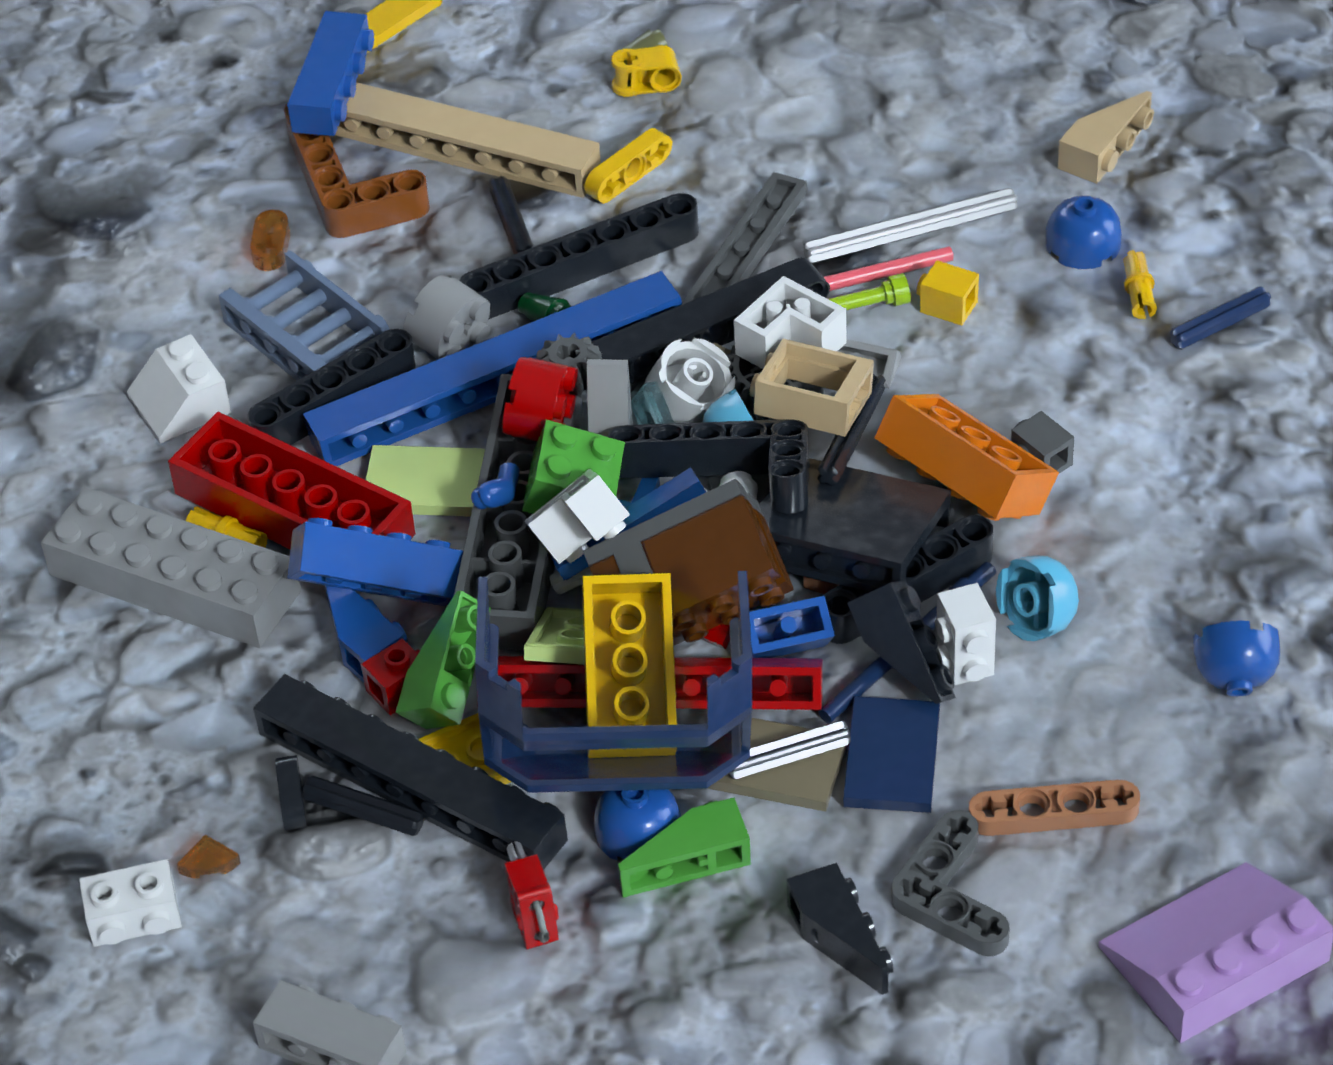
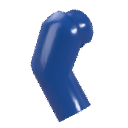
[471,463,520,510]

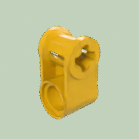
[611,45,682,97]

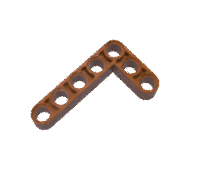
[284,104,430,238]

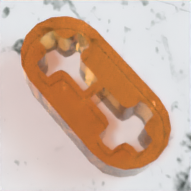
[250,209,290,271]

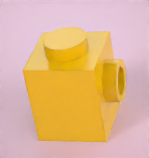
[916,260,979,326]

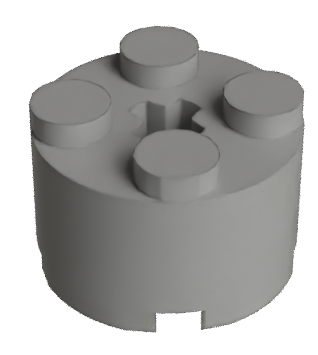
[404,275,491,360]

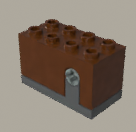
[583,479,794,646]

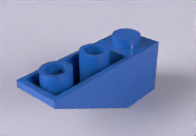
[325,585,408,683]

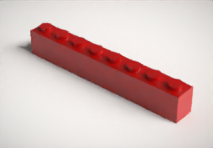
[477,656,823,710]

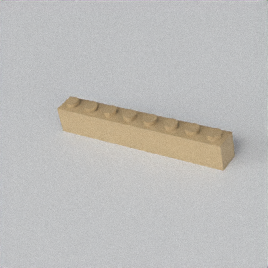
[335,82,601,198]

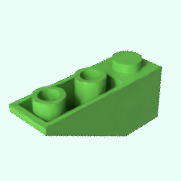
[396,590,491,729]

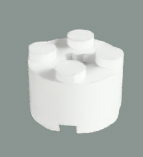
[643,338,736,424]

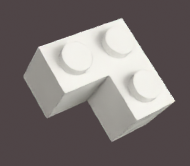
[734,276,847,369]
[525,469,630,564]

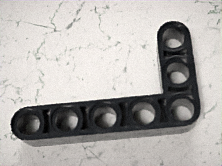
[608,419,810,514]

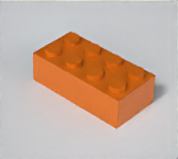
[874,394,1059,521]

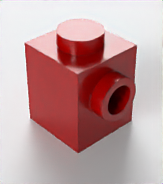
[361,638,420,715]

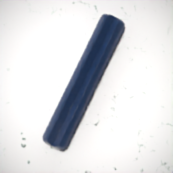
[1170,286,1271,349]

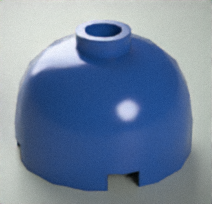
[1045,196,1122,269]
[1193,620,1280,697]
[593,789,681,861]

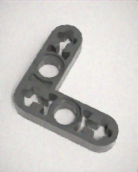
[891,810,1010,956]

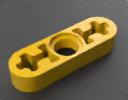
[585,128,672,203]

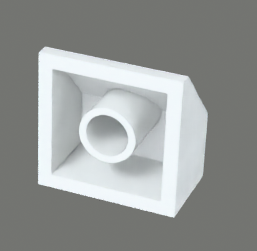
[127,334,231,444]

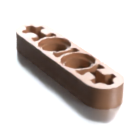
[969,780,1140,836]

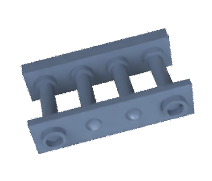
[219,250,390,381]

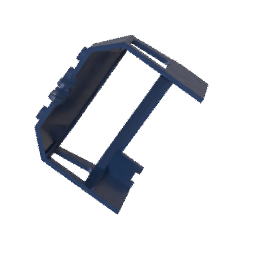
[475,571,752,793]

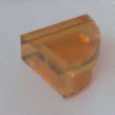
[177,834,241,878]

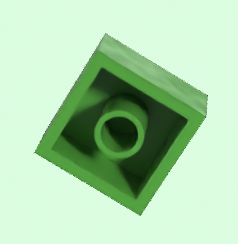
[522,419,625,514]

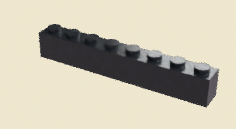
[253,674,568,870]

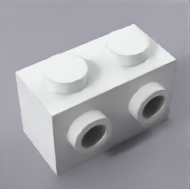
[935,583,996,686]
[79,859,182,947]

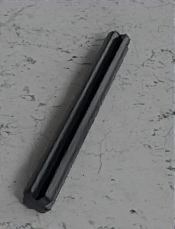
[817,374,886,486]

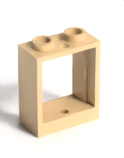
[750,338,874,437]

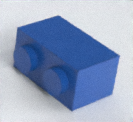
[749,596,835,658]

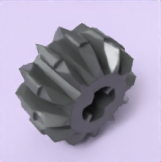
[536,332,602,398]

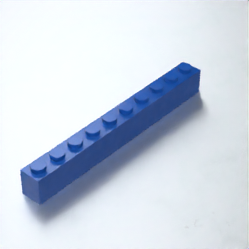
[303,271,682,466]

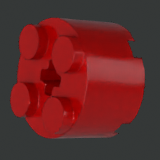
[503,357,578,442]

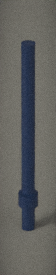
[819,561,996,724]

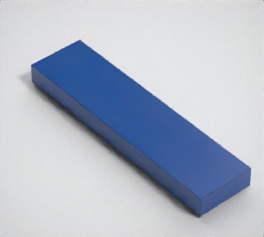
[550,467,706,580]

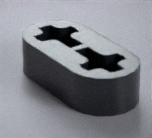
[275,755,307,831]

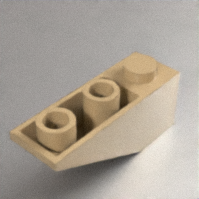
[1058,91,1154,184]

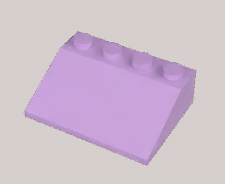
[1098,862,1333,1044]

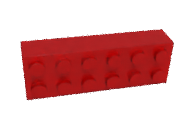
[168,411,416,549]

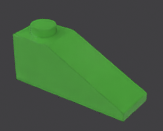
[618,797,751,898]

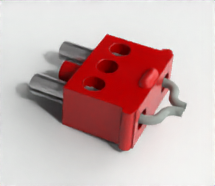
[504,842,559,950]

